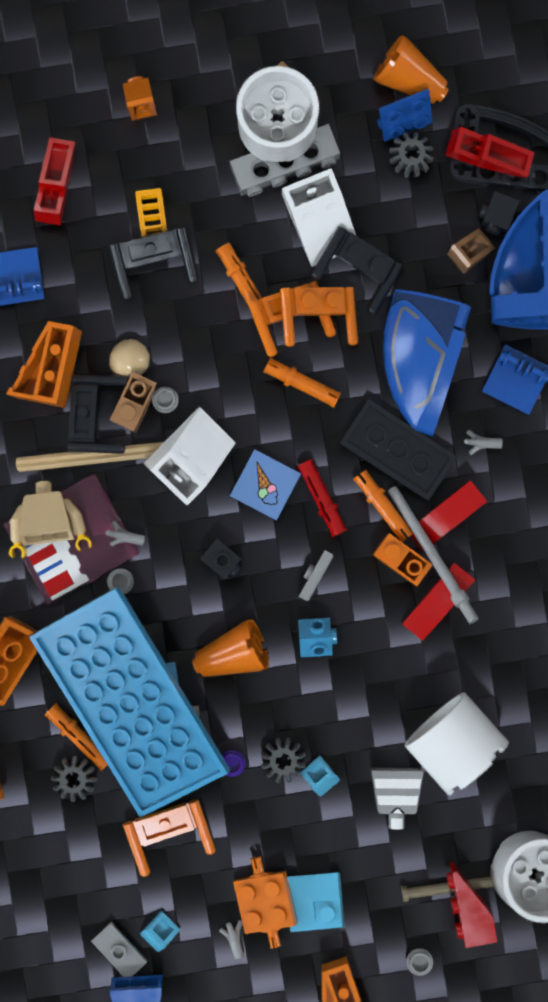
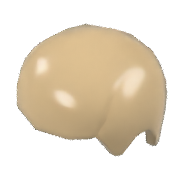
[109,339,150,377]

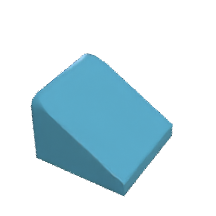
[300,756,340,796]
[140,911,181,952]

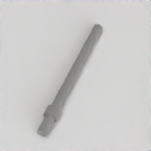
[388,486,479,624]

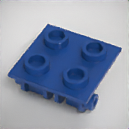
[377,89,433,142]
[0,247,45,306]
[482,345,548,415]

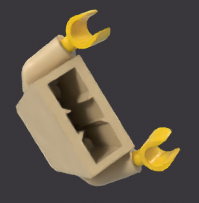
[9,481,91,559]

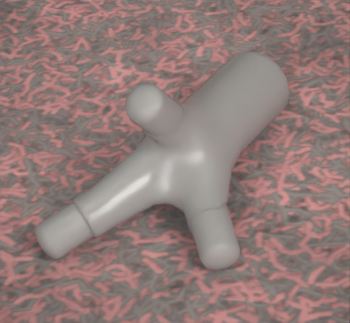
[464,430,502,455]
[105,521,145,546]
[219,920,244,960]

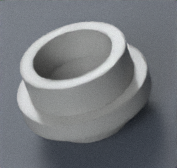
[152,387,179,413]
[107,568,134,594]
[406,948,433,976]

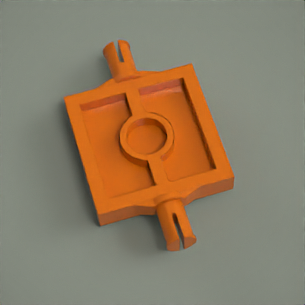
[233,856,298,948]

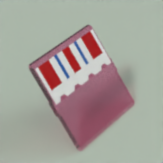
[3,474,139,605]

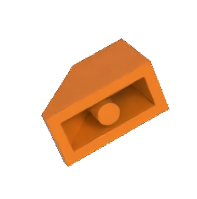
[123,76,157,121]

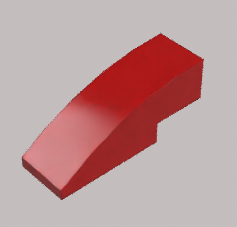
[445,127,535,178]
[33,137,76,225]
[410,481,487,552]
[402,563,475,641]

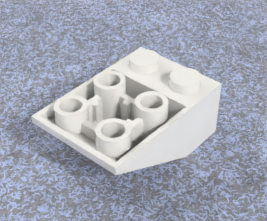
[282,169,356,267]
[144,407,235,505]

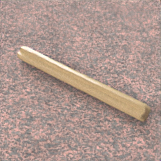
[16,442,164,472]

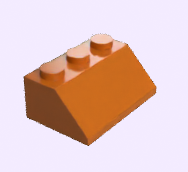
[0,616,37,706]

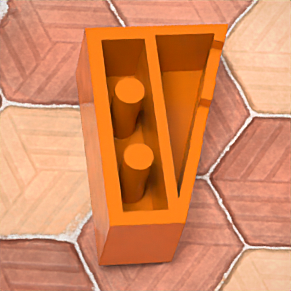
[6,321,82,408]
[321,956,362,1002]

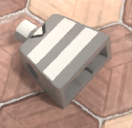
[371,768,423,829]

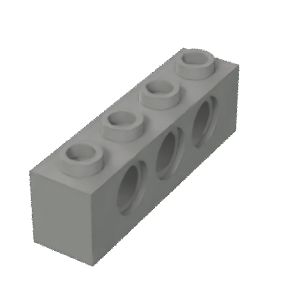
[230,124,340,197]

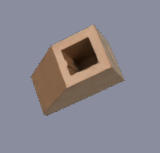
[110,372,157,433]

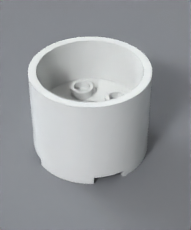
[236,66,319,162]
[404,692,509,795]
[491,831,548,923]

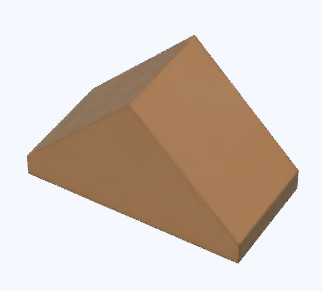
[447,228,495,274]

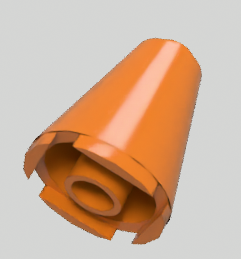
[373,35,449,104]
[192,619,269,677]

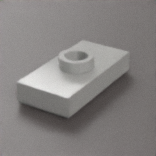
[299,550,334,601]
[91,921,148,977]

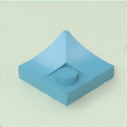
[287,872,345,932]

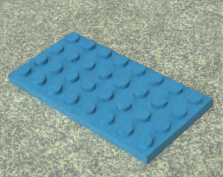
[29,586,230,818]

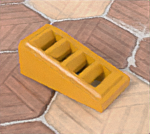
[135,188,167,236]

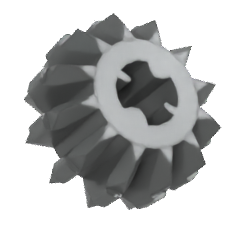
[389,132,434,178]
[261,738,306,783]
[51,755,97,802]

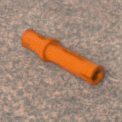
[216,242,262,304]
[263,357,341,408]
[353,470,413,542]
[44,703,107,771]

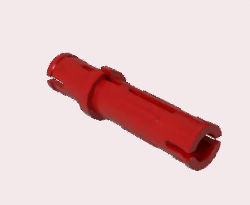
[297,459,347,537]

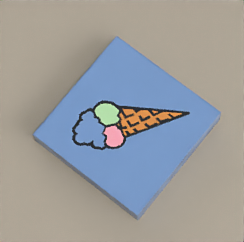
[230,449,301,521]

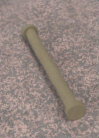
[401,876,494,902]

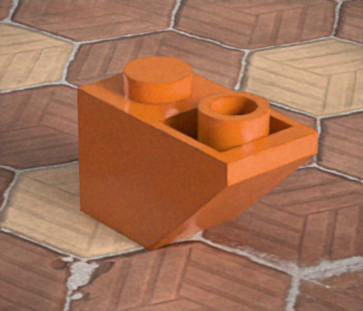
[372,533,432,586]

